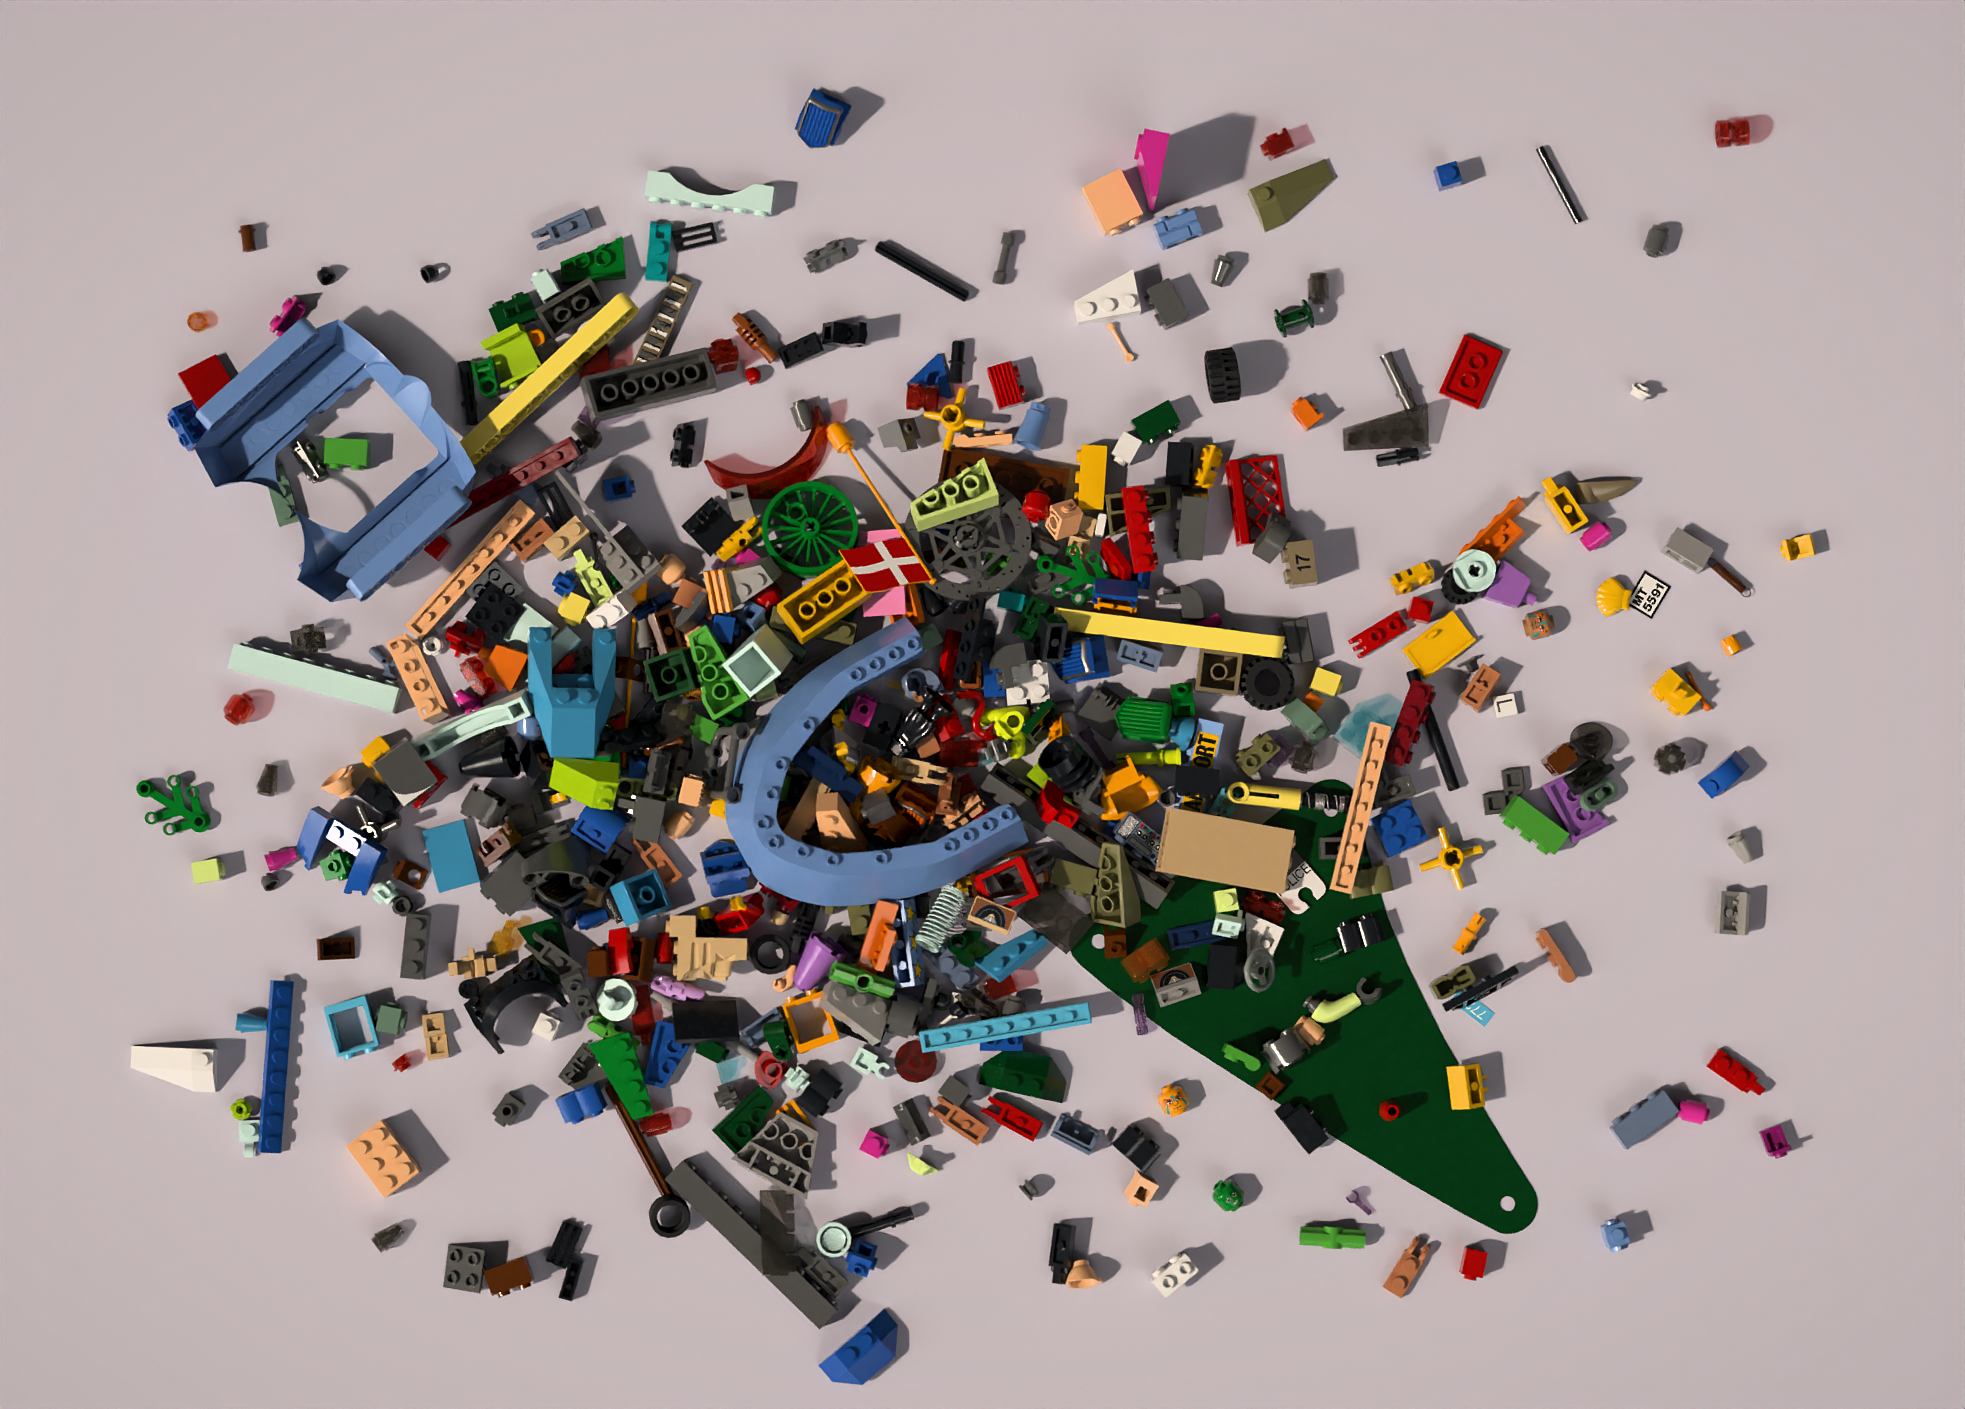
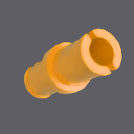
[1452,912,1487,955]

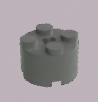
[460,783,511,829]
[883,990,923,1038]
[1261,1027,1311,1074]

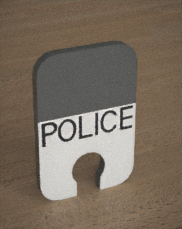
[1276,848,1326,914]

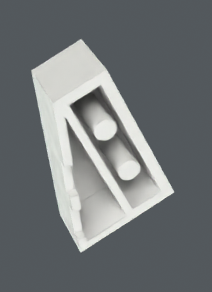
[1074,269,1141,326]

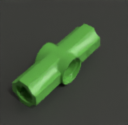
[829,960,896,999]
[1299,1226,1366,1249]

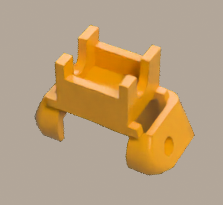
[1098,753,1164,821]

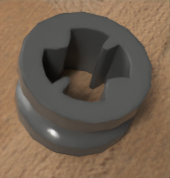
[1018,1179,1039,1201]

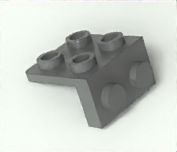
[1065,764,1105,817]

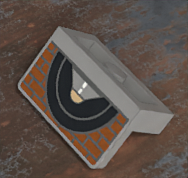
[1150,963,1201,1007]

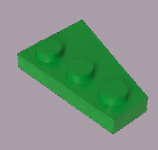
[560,236,626,285]

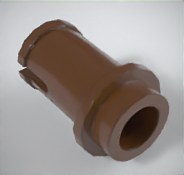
[238,225,256,252]

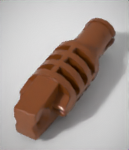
[732,312,779,364]

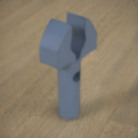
[369,647,398,680]

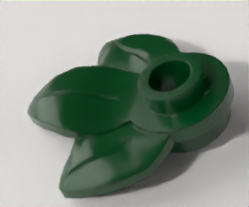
[947,930,990,968]

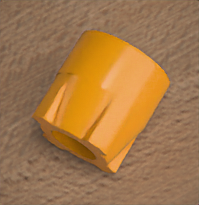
[1720,634,1743,657]

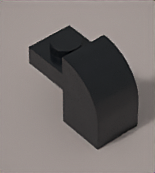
[822,321,868,348]
[589,842,632,893]

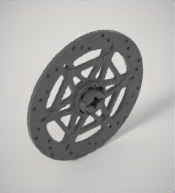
[904,478,1032,601]

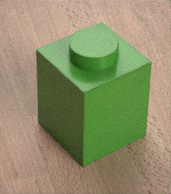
[687,714,720,745]

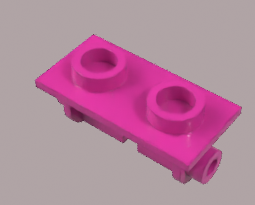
[269,296,307,337]

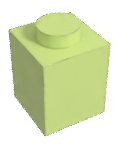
[191,858,226,884]
[1213,888,1239,913]

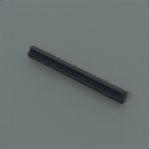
[875,241,970,302]

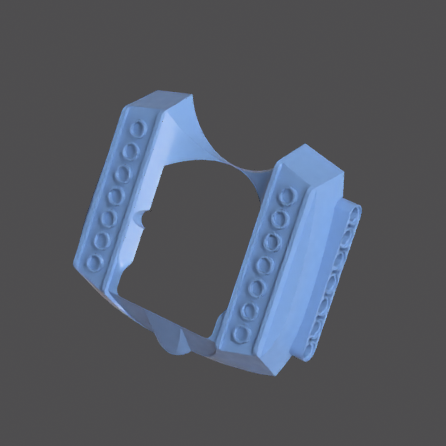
[194,317,476,602]

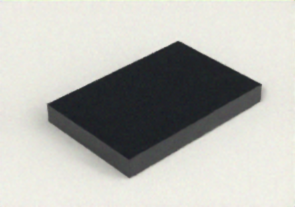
[671,1000,740,1044]

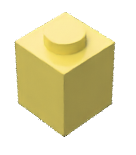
[1309,667,1343,697]

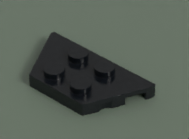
[1442,965,1519,1012]

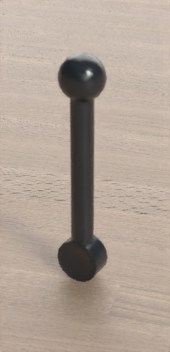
[590,532,601,571]

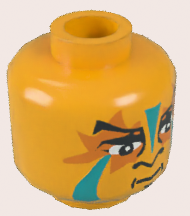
[1157,1083,1189,1117]

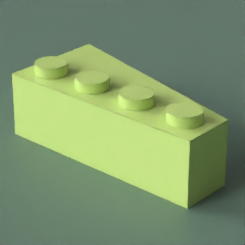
[910,458,999,532]

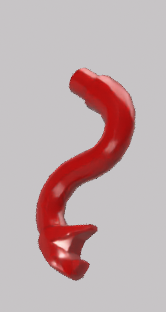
[957,689,999,741]

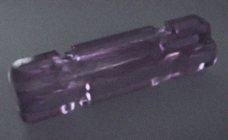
[1132,993,1148,1035]

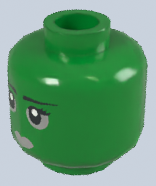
[1212,1180,1244,1212]

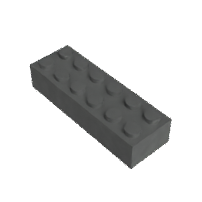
[580,347,717,423]

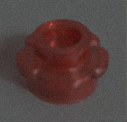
[392,1053,411,1072]

